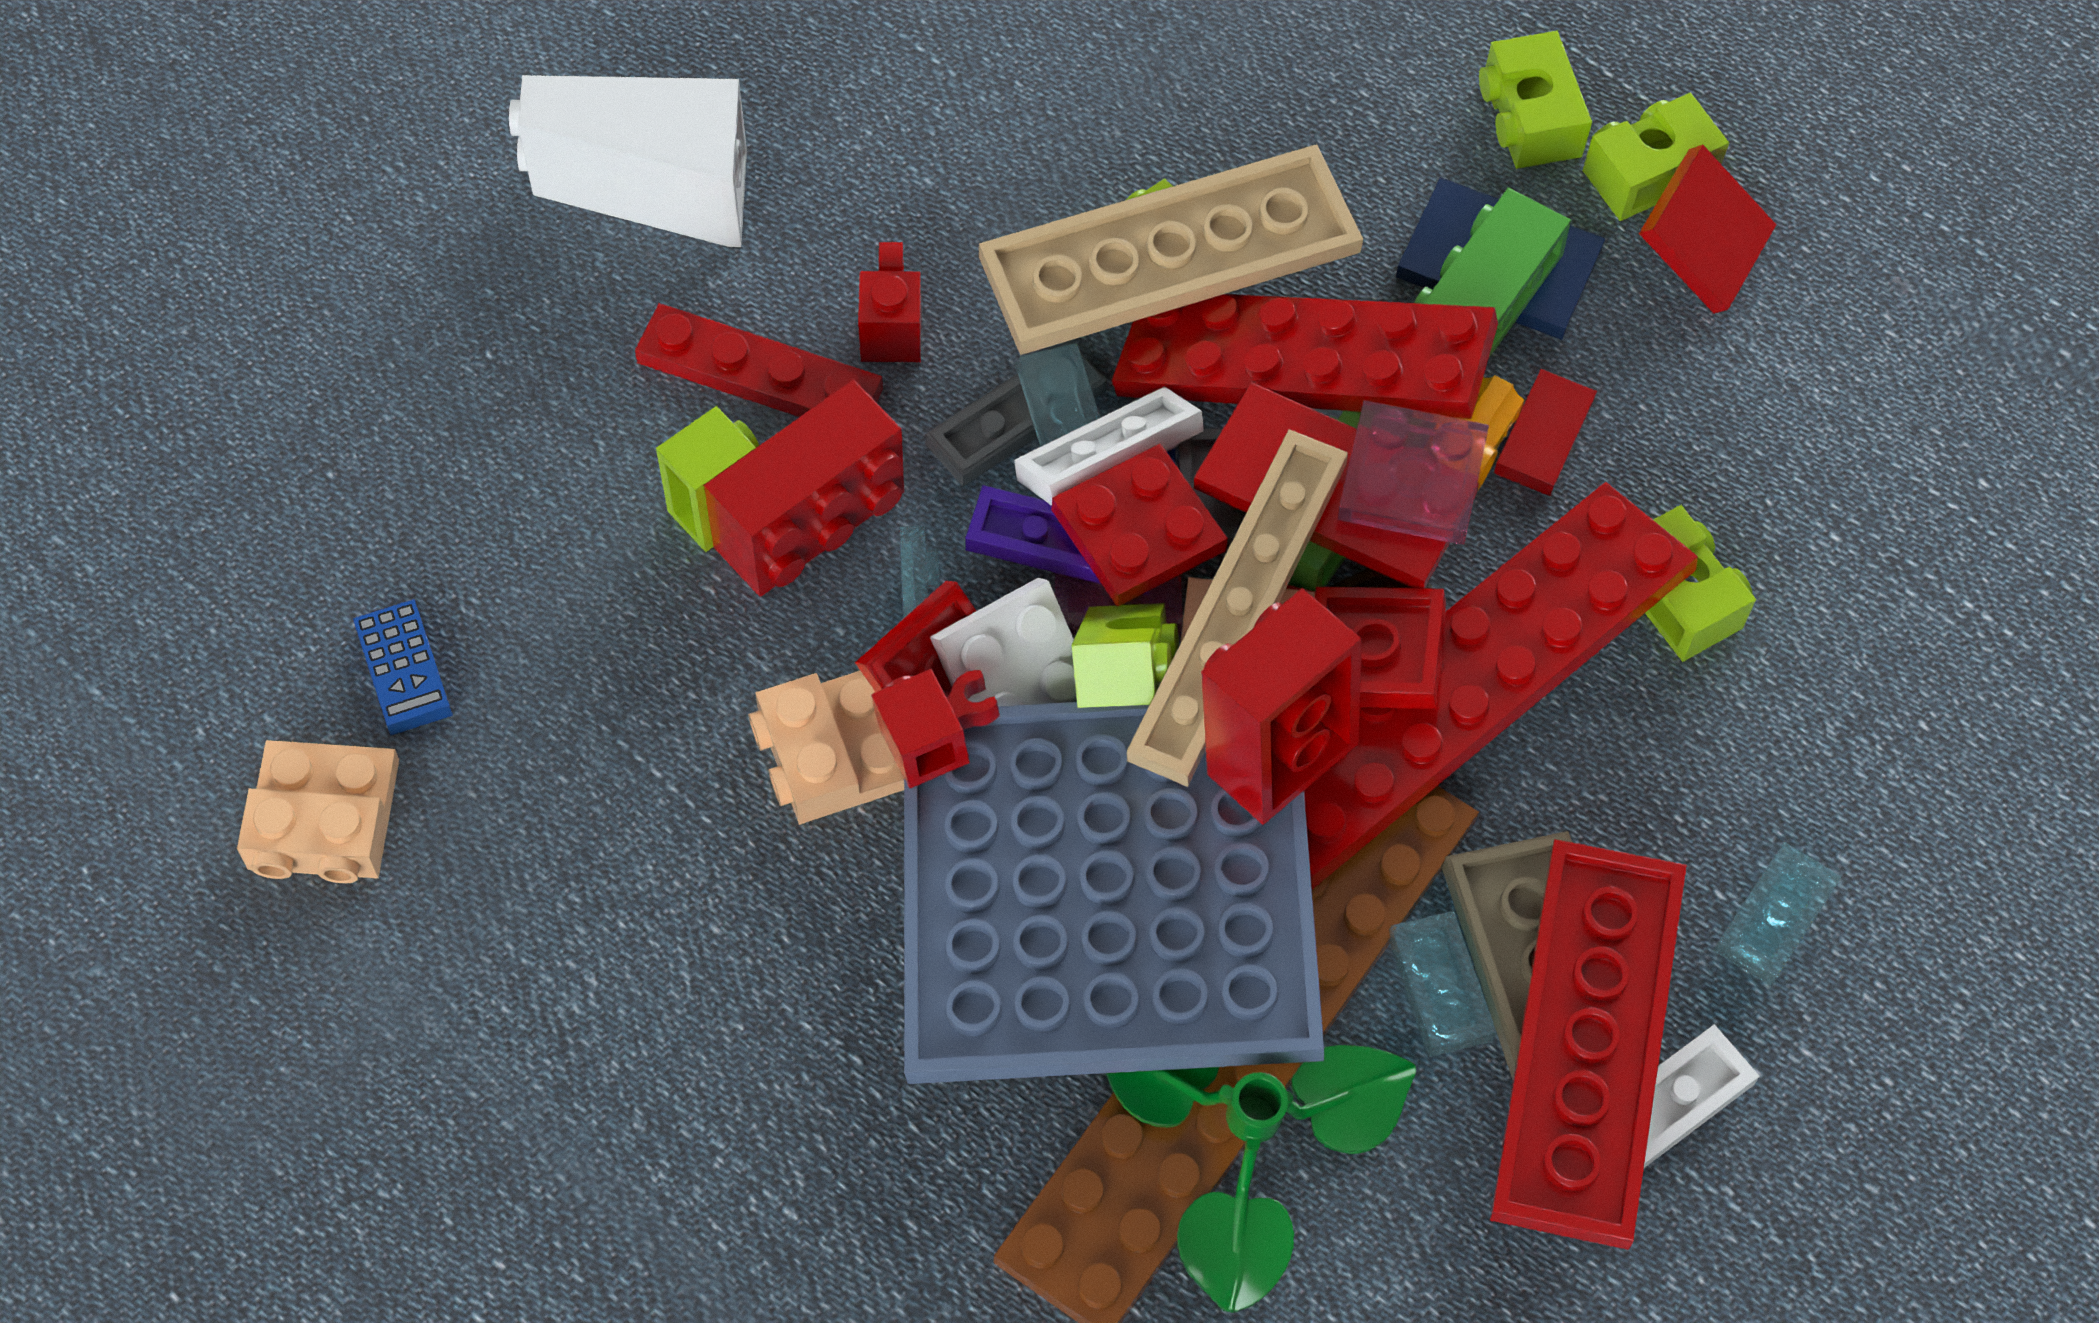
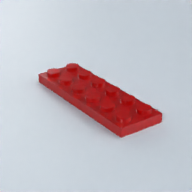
[1111,294,1498,419]
[1490,839,1687,1250]

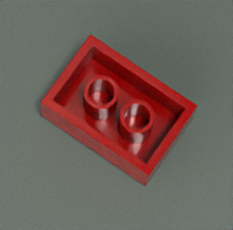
[704,379,904,597]
[1201,588,1362,825]

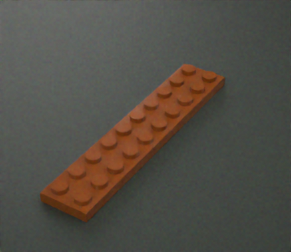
[994,786,1479,1323]

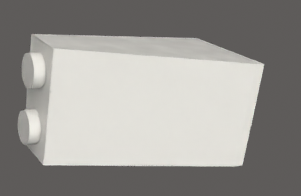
[509,75,747,247]

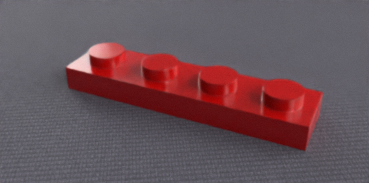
[635,303,883,417]

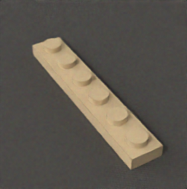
[1127,429,1348,787]

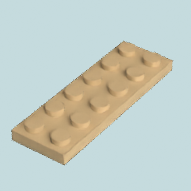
[979,144,1363,355]

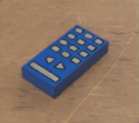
[353,599,453,735]

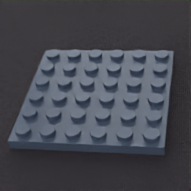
[904,702,1324,1084]

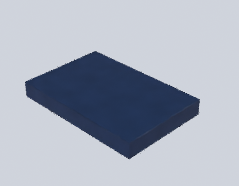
[1396,177,1606,340]

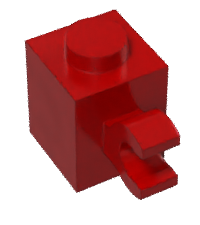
[858,242,922,362]
[871,669,1000,789]

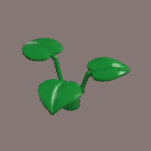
[1106,1045,1416,1313]

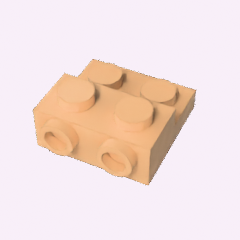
[748,671,904,825]
[237,740,399,883]

